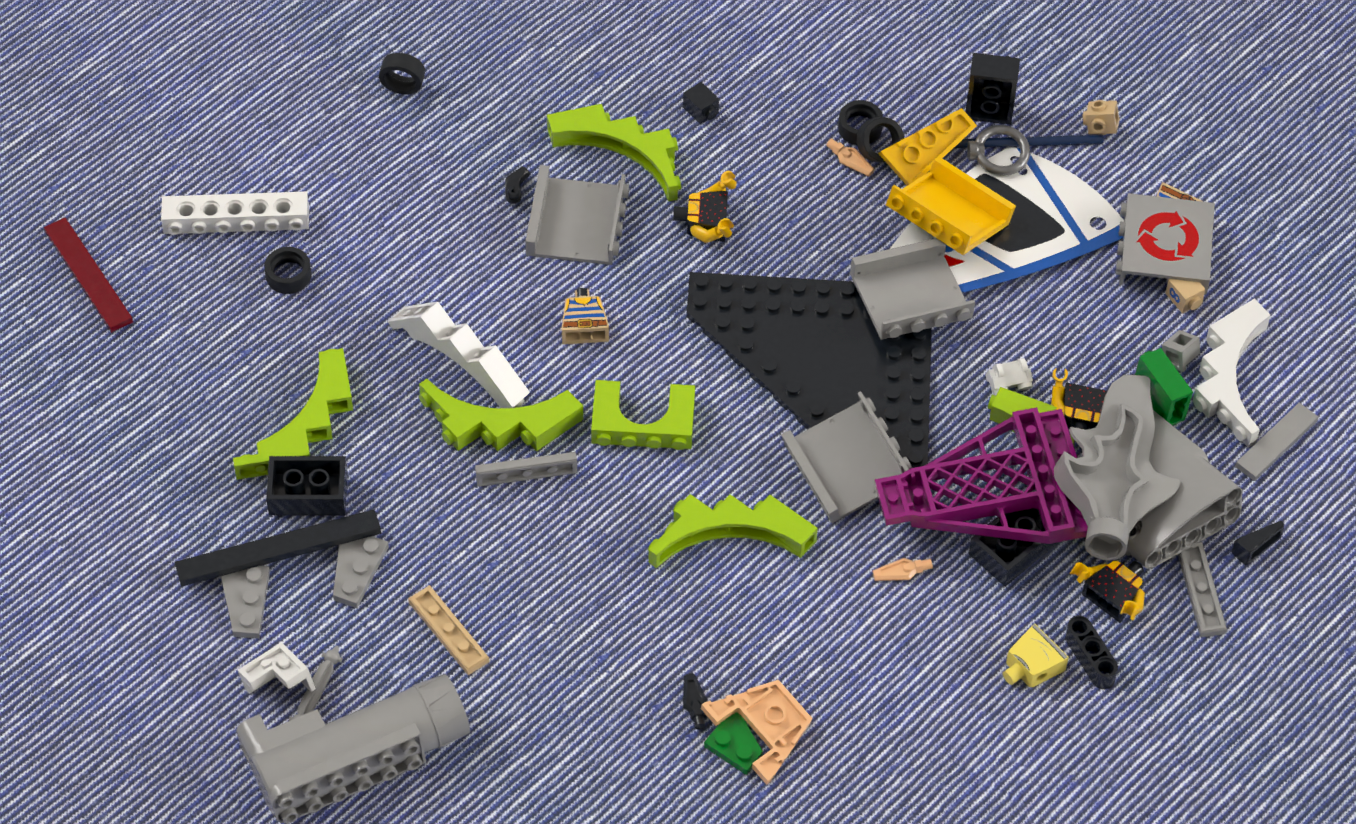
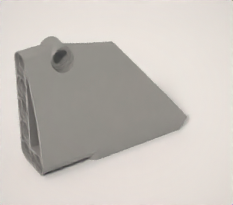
[1125,410,1242,569]

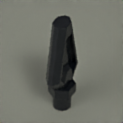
[683,673,708,730]

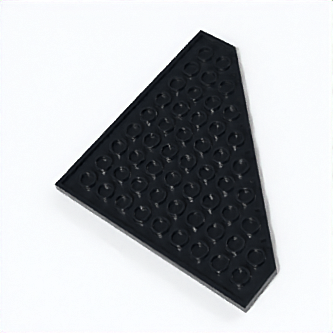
[687,272,932,468]

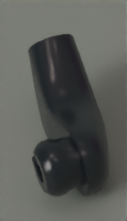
[505,166,530,204]

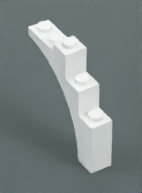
[1192,299,1270,448]

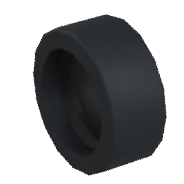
[379,53,426,94]
[838,100,883,145]
[856,117,904,162]
[264,247,312,294]

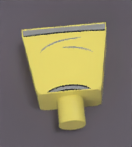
[1003,624,1069,687]

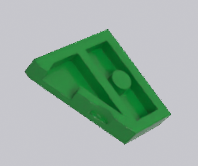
[704,712,763,775]

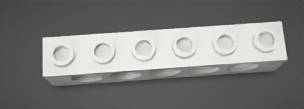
[161,192,309,235]

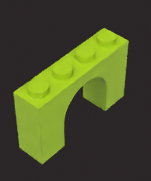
[591,380,695,450]

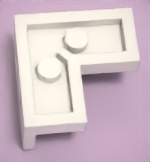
[238,642,316,694]

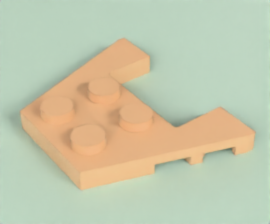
[701,680,812,785]

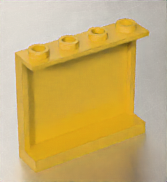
[886,157,1016,255]

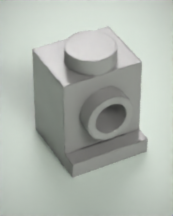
[1162,330,1200,372]

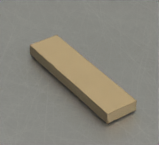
[408,585,489,675]

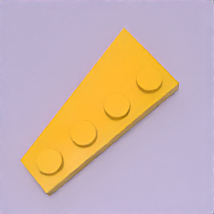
[878,108,977,186]

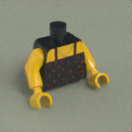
[673,171,737,243]
[1051,368,1107,442]
[1070,561,1145,623]

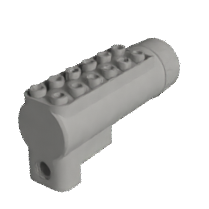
[236,674,470,824]

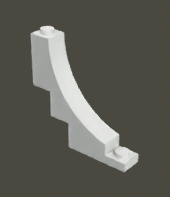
[388,302,530,408]

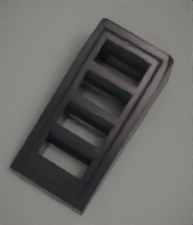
[1232,521,1284,566]

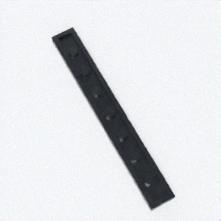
[174,509,382,587]

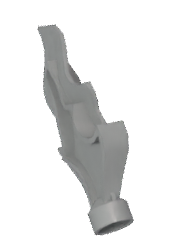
[1054,375,1180,560]

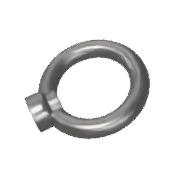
[967,125,1030,175]

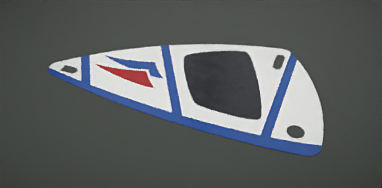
[890,147,1124,293]

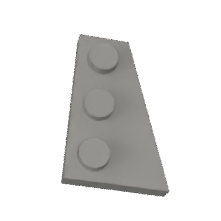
[333,536,389,608]
[221,566,270,639]

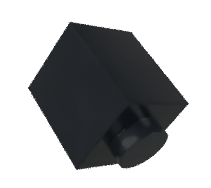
[683,82,719,125]

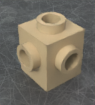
[1083,100,1120,135]

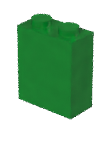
[1135,348,1193,426]

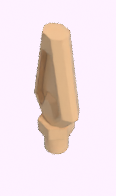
[826,138,875,176]
[872,558,933,581]

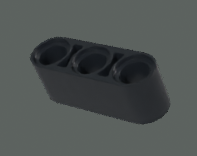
[1065,615,1118,690]

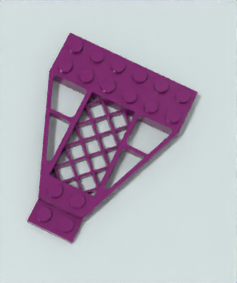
[875,407,1088,544]

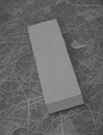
[1235,402,1319,481]
[475,452,577,487]
[1177,542,1227,637]

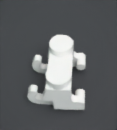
[985,358,1033,395]

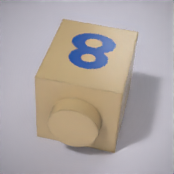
[1165,279,1205,314]

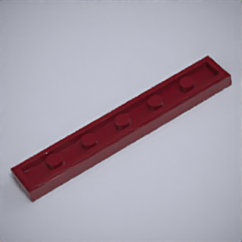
[44,217,133,333]

